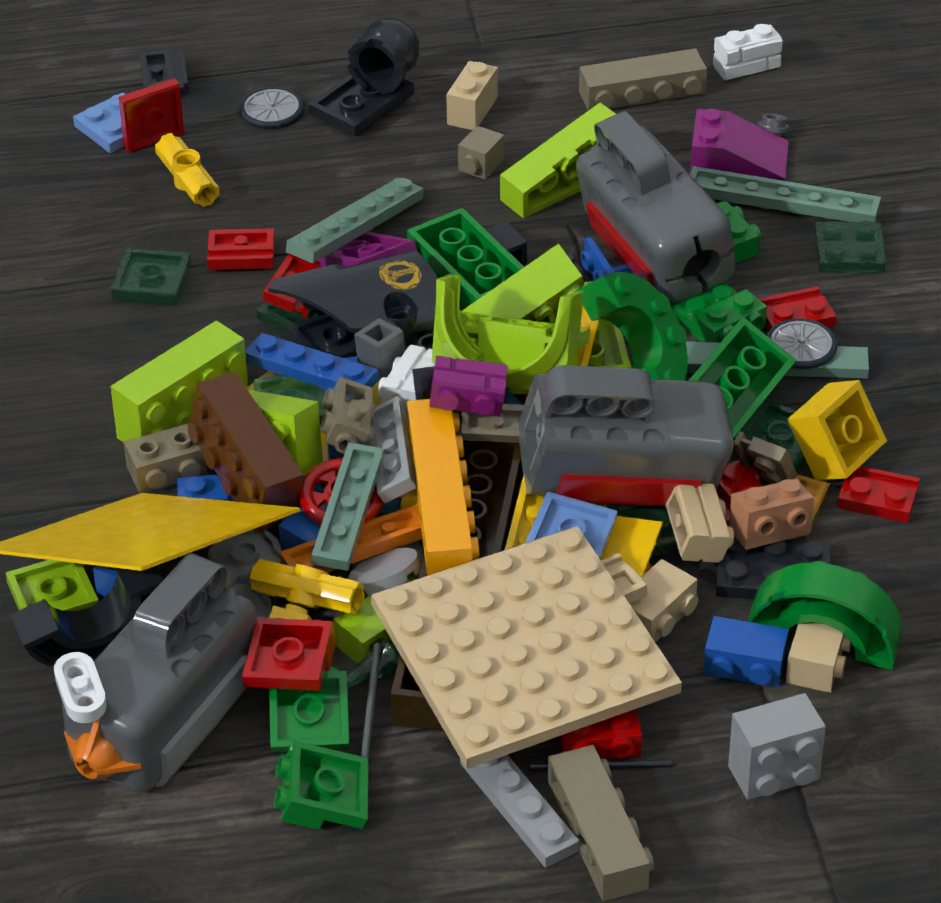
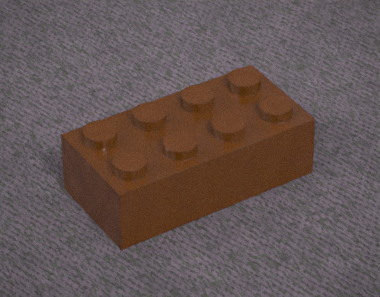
[188,372,304,534]

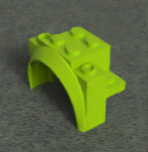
[432,274,590,394]

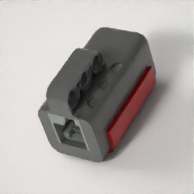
[576,111,736,305]
[519,365,734,507]

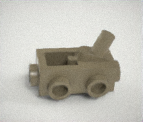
[320,377,376,454]

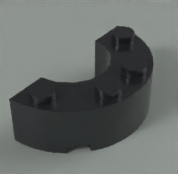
[10,565,164,667]

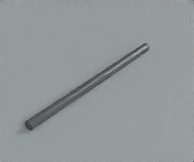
[361,643,381,759]

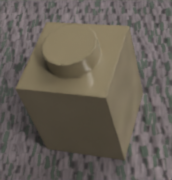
[458,126,504,180]

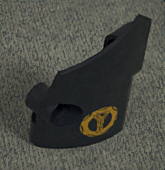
[268,250,438,351]

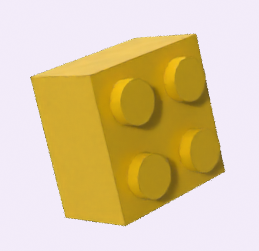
[787,380,887,480]

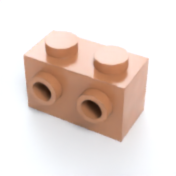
[729,478,814,550]

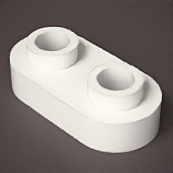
[54,652,107,723]

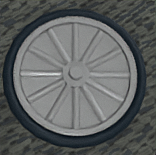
[239,87,304,128]
[767,319,838,369]

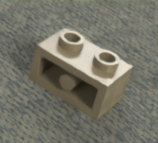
[124,423,207,493]

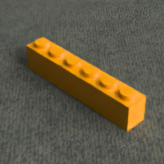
[407,399,479,576]

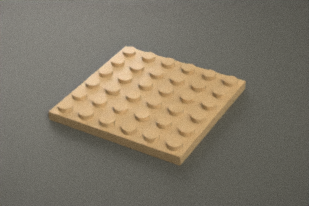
[371,526,682,769]

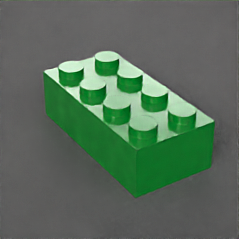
[407,208,524,311]
[689,317,796,438]

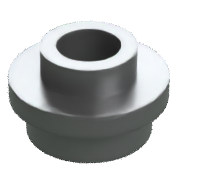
[758,114,789,137]

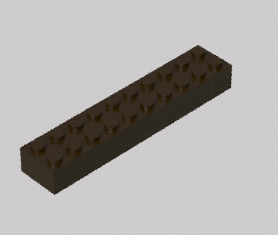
[391,433,523,731]

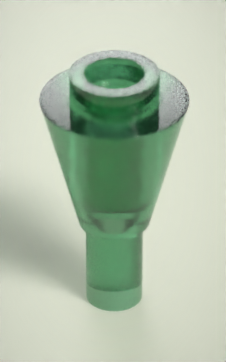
[347,639,400,689]

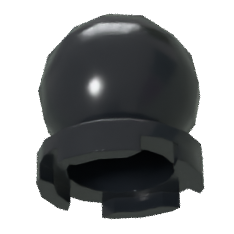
[347,17,420,94]

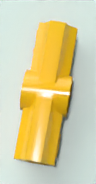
[155,133,220,207]
[249,559,365,616]

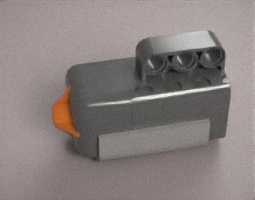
[62,553,257,792]

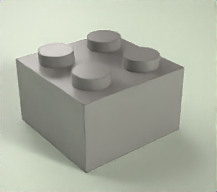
[728,693,826,800]

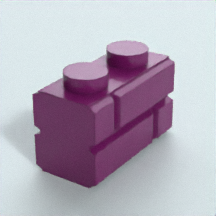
[429,355,507,417]

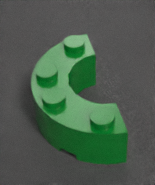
[575,272,688,381]
[747,561,902,671]

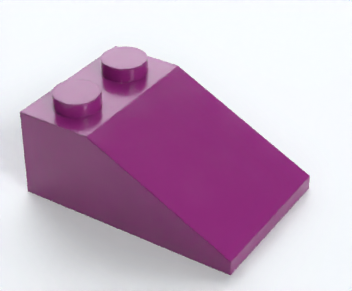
[690,109,789,181]
[317,232,417,267]

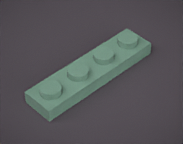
[311,442,384,571]

